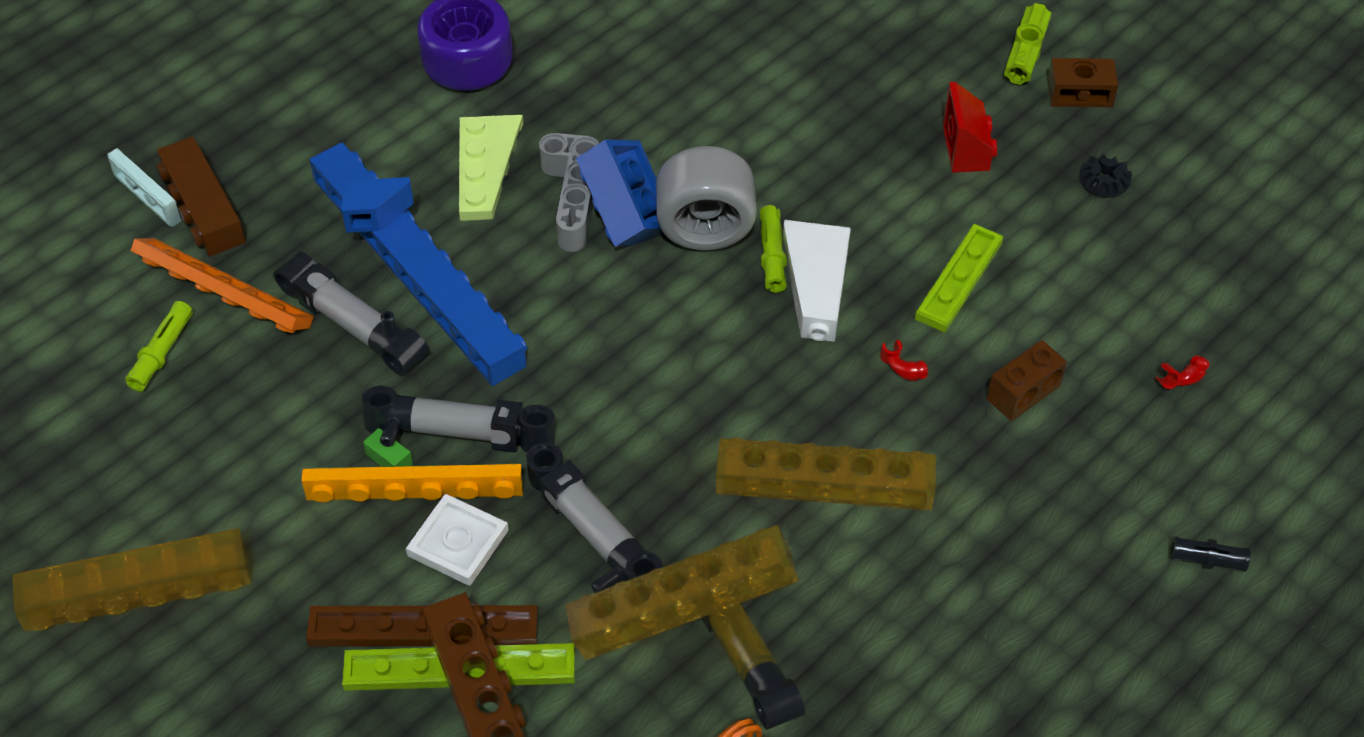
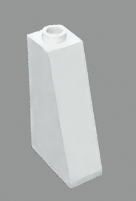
[783,220,851,342]

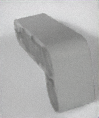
[539,133,599,252]

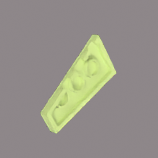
[459,115,523,221]

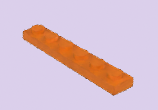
[131,238,314,333]

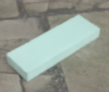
[108,148,181,227]

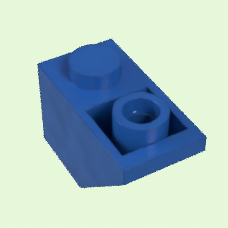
[342,177,414,233]

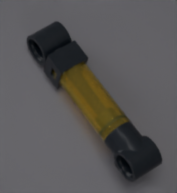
[683,559,805,730]

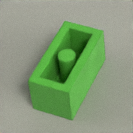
[363,428,413,467]

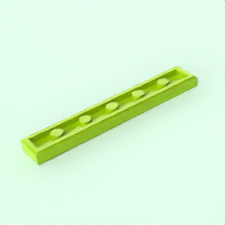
[342,643,575,691]

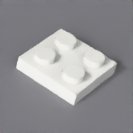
[406,494,509,586]

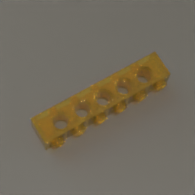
[716,438,936,510]
[565,524,799,660]

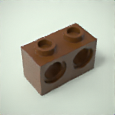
[987,340,1067,422]

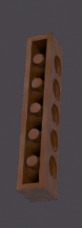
[422,592,526,737]

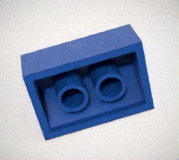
[576,140,664,247]

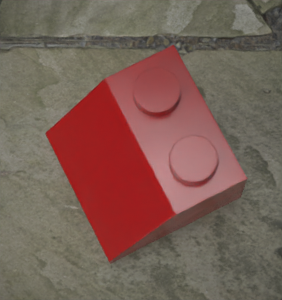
[942,82,997,173]

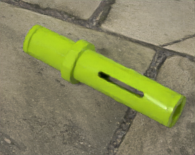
[759,205,787,293]
[125,301,193,392]

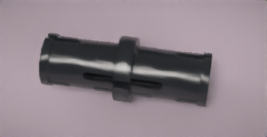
[1171,536,1251,572]

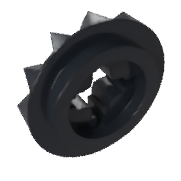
[1080,154,1132,197]

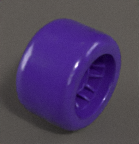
[417,0,513,91]

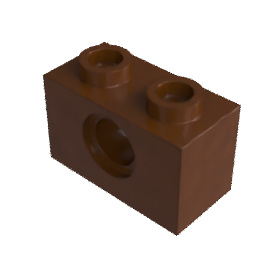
[1047,58,1118,107]

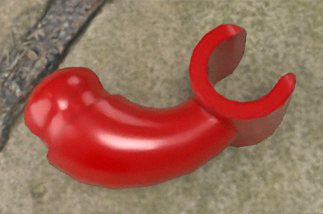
[880,340,929,381]
[1155,355,1210,389]

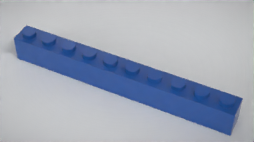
[309,142,527,387]

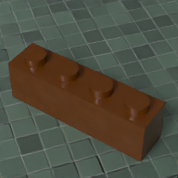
[155,136,246,257]

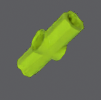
[1004,3,1052,85]

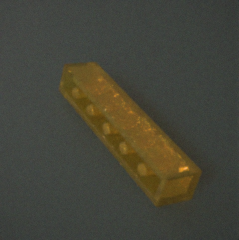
[12,528,251,631]

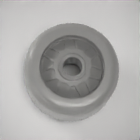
[656,146,757,251]

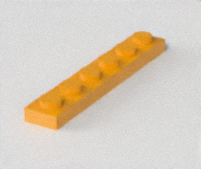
[301,464,523,502]

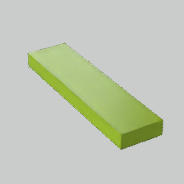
[915,224,1004,333]

